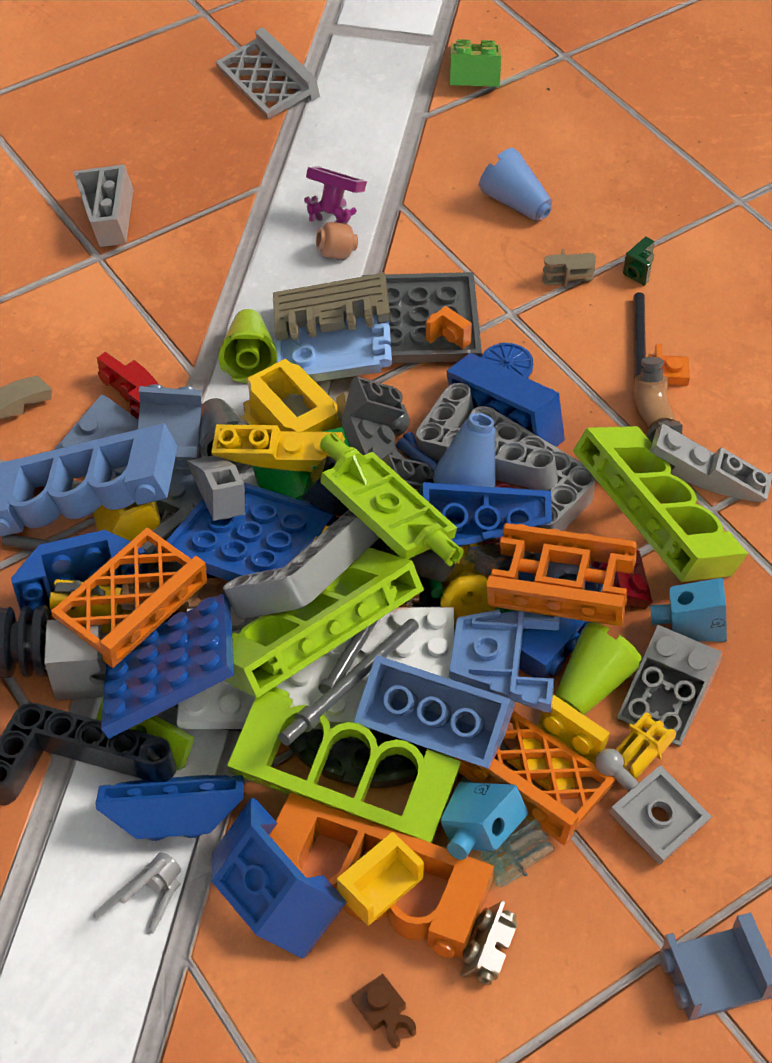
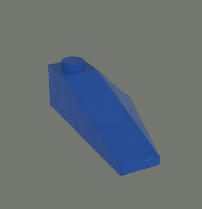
[418,482,552,547]

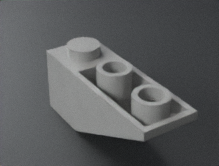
[187,456,245,521]

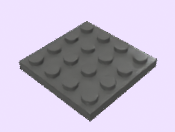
[362,272,482,363]

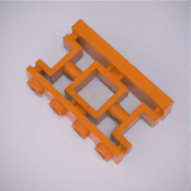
[486,523,636,627]

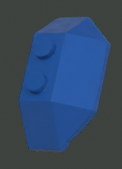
[95,775,244,841]

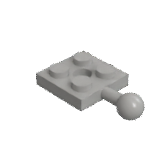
[595,748,712,865]

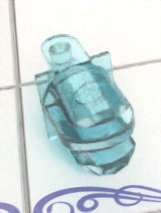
[480,819,555,887]

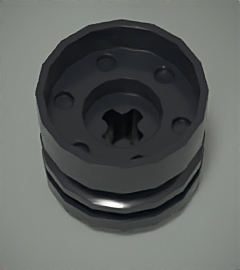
[0,605,51,678]

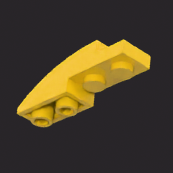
[211,424,345,472]

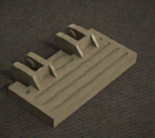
[273,273,391,341]

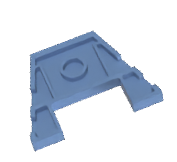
[449,609,560,712]

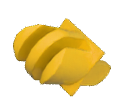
[615,712,676,780]

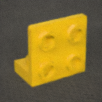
[507,694,610,800]

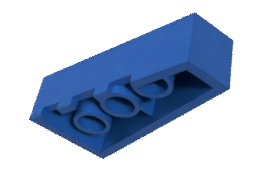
[446,353,565,447]

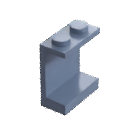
[138,384,202,470]
[659,912,772,1021]

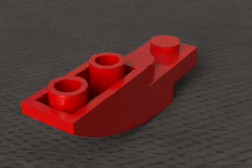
[97,352,159,419]

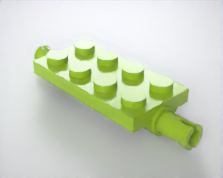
[320,432,464,566]

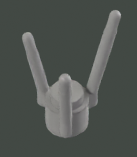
[94,852,181,933]

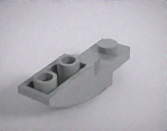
[650,423,772,502]

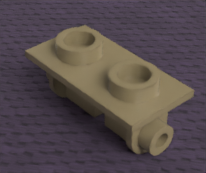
[460,901,518,985]

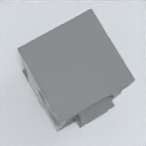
[45,620,106,701]

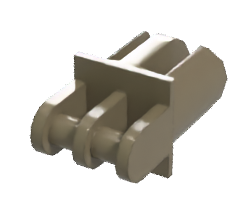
[542,249,596,289]

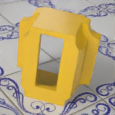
[241,359,343,432]

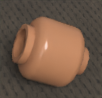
[316,222,358,260]

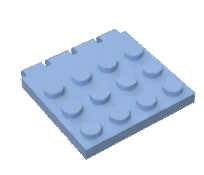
[275,314,392,382]

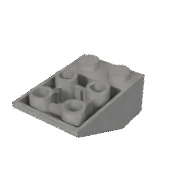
[617,625,723,746]

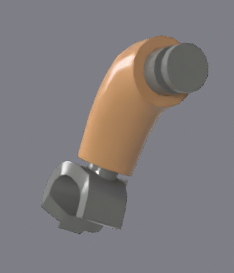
[633,357,683,442]

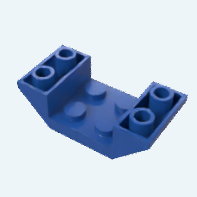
[11,530,149,615]
[211,798,347,958]

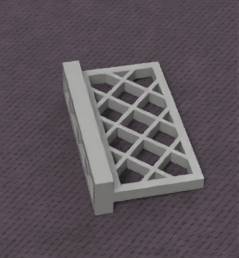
[216,27,320,119]

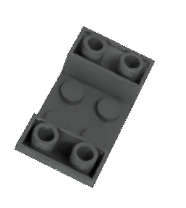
[341,376,434,490]

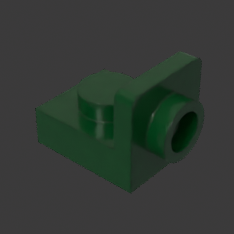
[623,237,655,286]

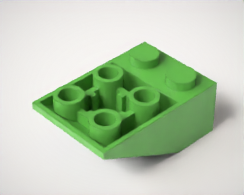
[450,39,501,87]

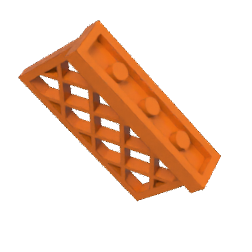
[51,528,207,668]
[455,711,616,846]

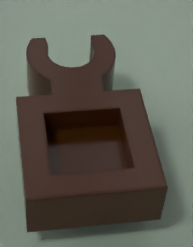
[352,974,416,1048]

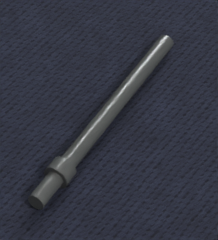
[279,618,419,746]

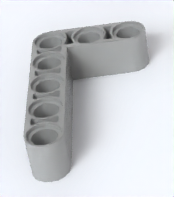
[416,383,558,490]
[470,406,596,531]
[223,510,379,619]

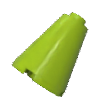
[218,309,277,383]
[555,622,642,716]

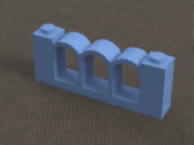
[0,423,178,537]

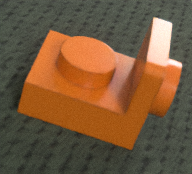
[425,306,472,349]
[648,344,690,386]

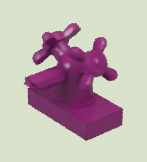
[304,166,367,224]

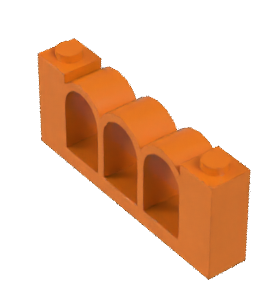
[269,793,494,959]

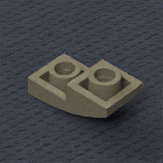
[0,376,52,419]

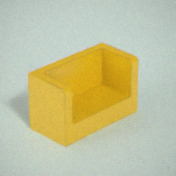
[337,832,424,926]

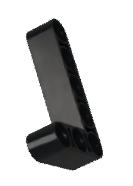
[0,702,177,806]

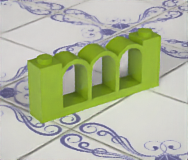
[573,426,749,582]
[224,548,424,698]
[227,687,461,843]

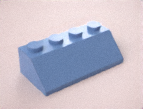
[353,655,516,769]

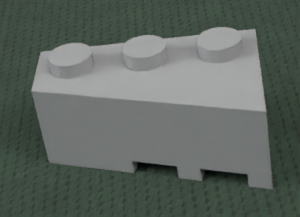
[73,164,134,247]

